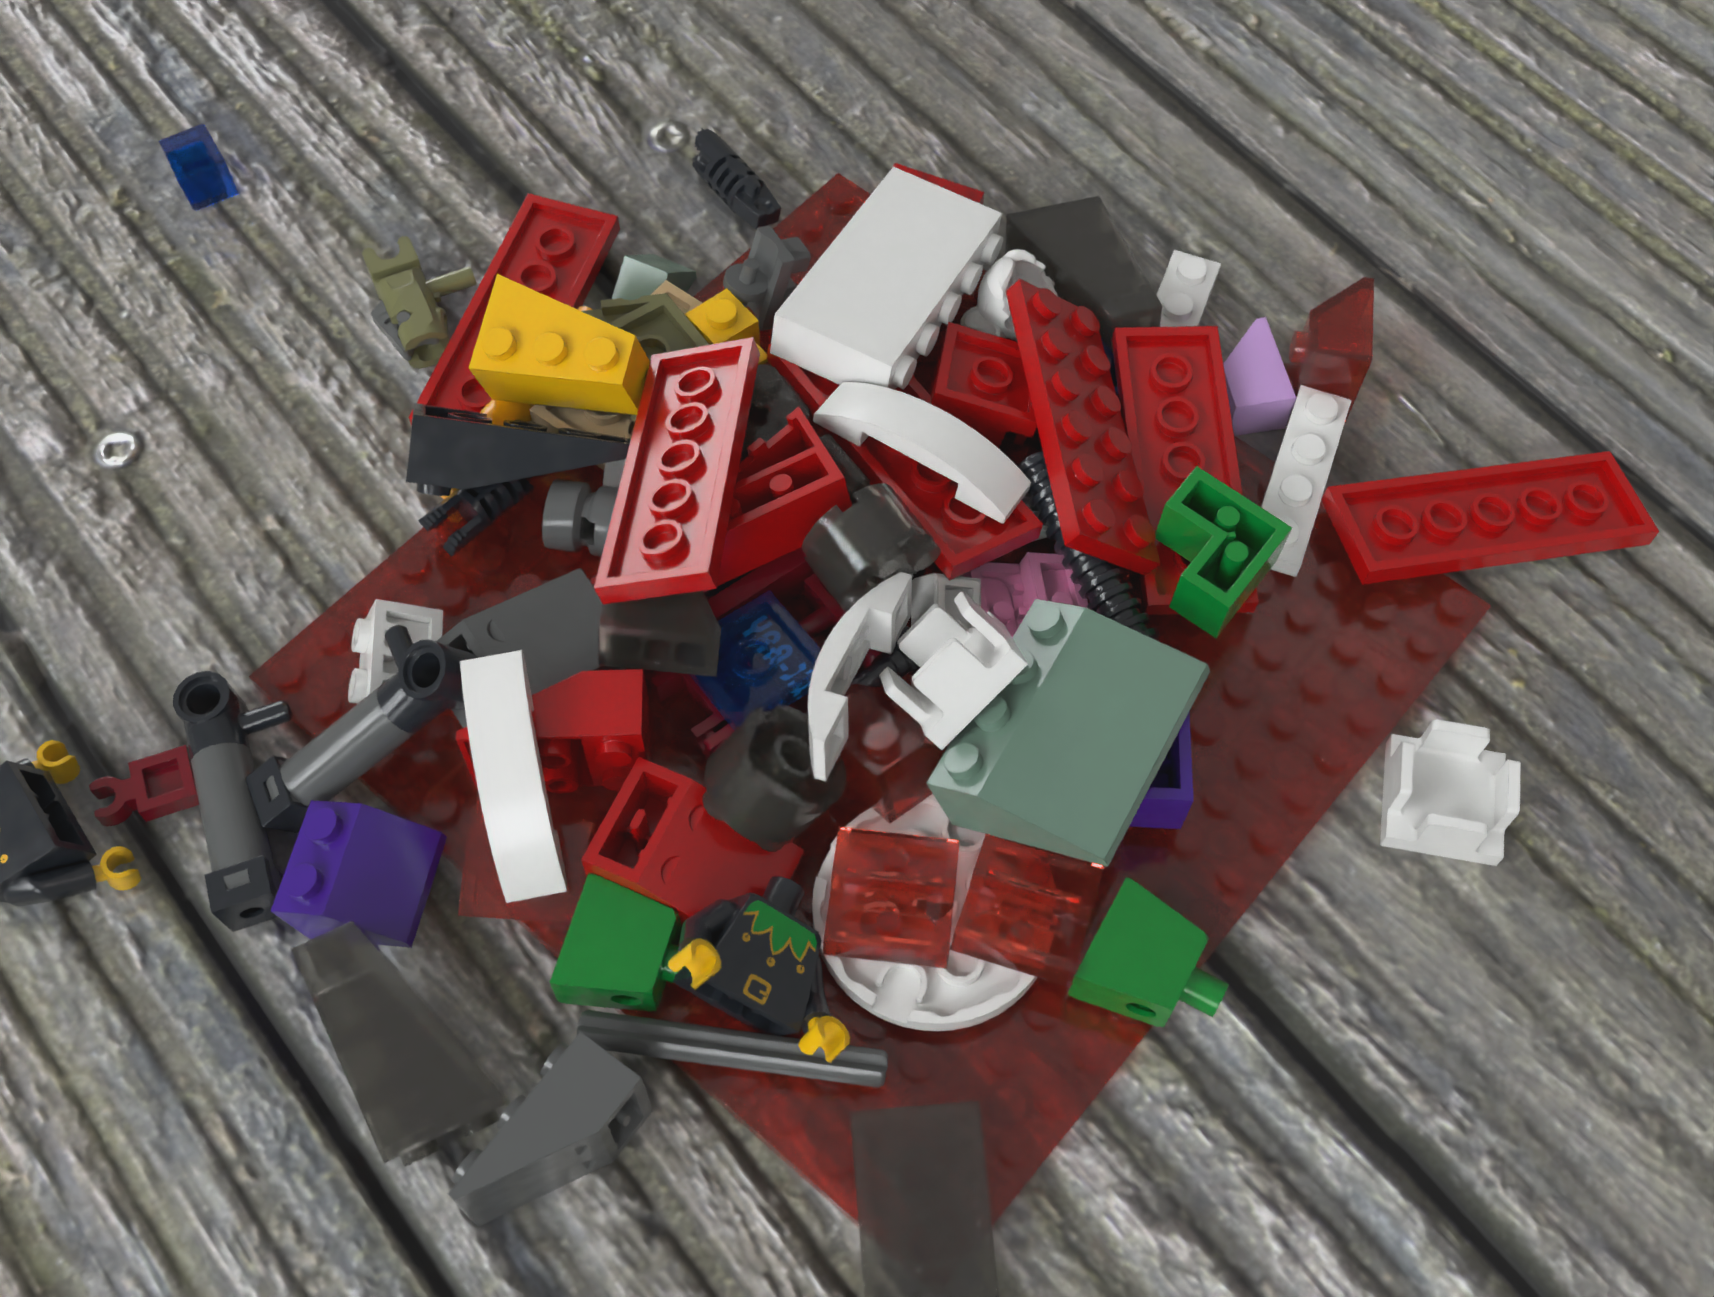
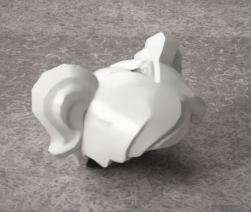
[961,250,1057,341]

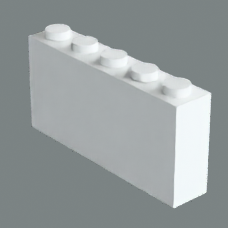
[770,167,1003,390]

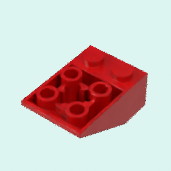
[456,669,653,793]
[581,756,804,926]

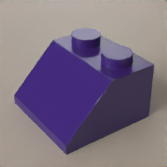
[271,800,447,948]

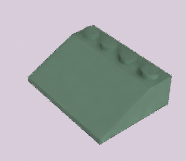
[926,599,1210,867]

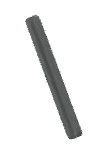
[577,1010,888,1088]

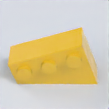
[469,274,650,415]

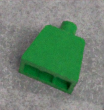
[549,873,682,1011]
[1068,877,1229,1027]

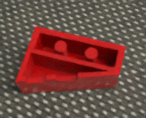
[702,407,856,593]

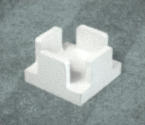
[879,591,1028,750]
[1380,719,1521,866]

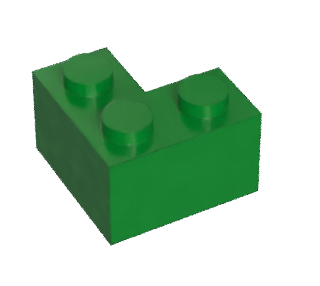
[1155,466,1292,638]

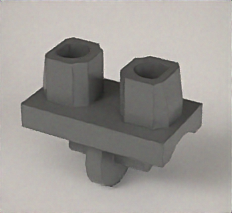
[723,226,811,331]

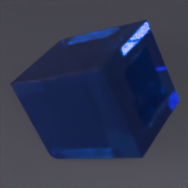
[158,123,239,211]

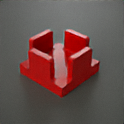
[927,322,1037,449]

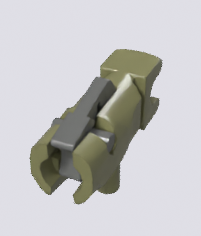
[362,236,477,369]

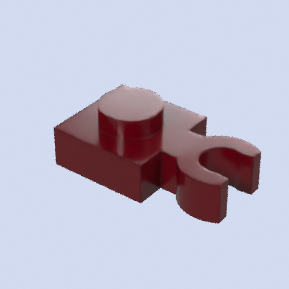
[89,745,199,826]

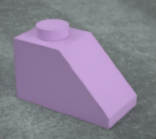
[1223,317,1296,436]

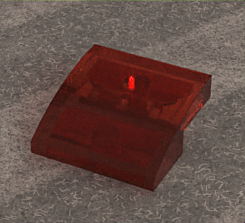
[458,795,597,923]
[823,827,959,969]
[950,834,1104,987]

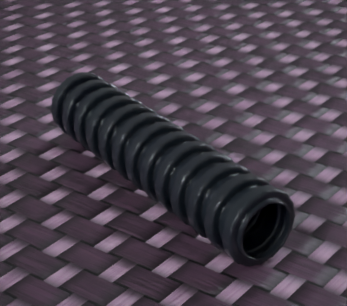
[1017,451,1160,640]

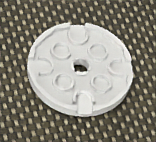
[812,792,1057,1031]

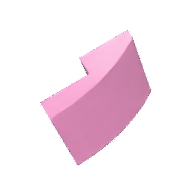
[961,552,1088,637]

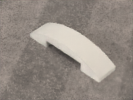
[813,382,1031,524]
[808,572,912,782]
[460,650,568,903]

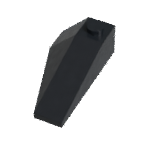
[406,403,631,496]

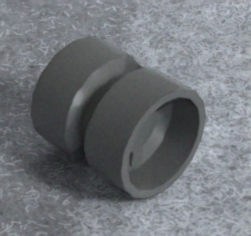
[542,478,619,557]

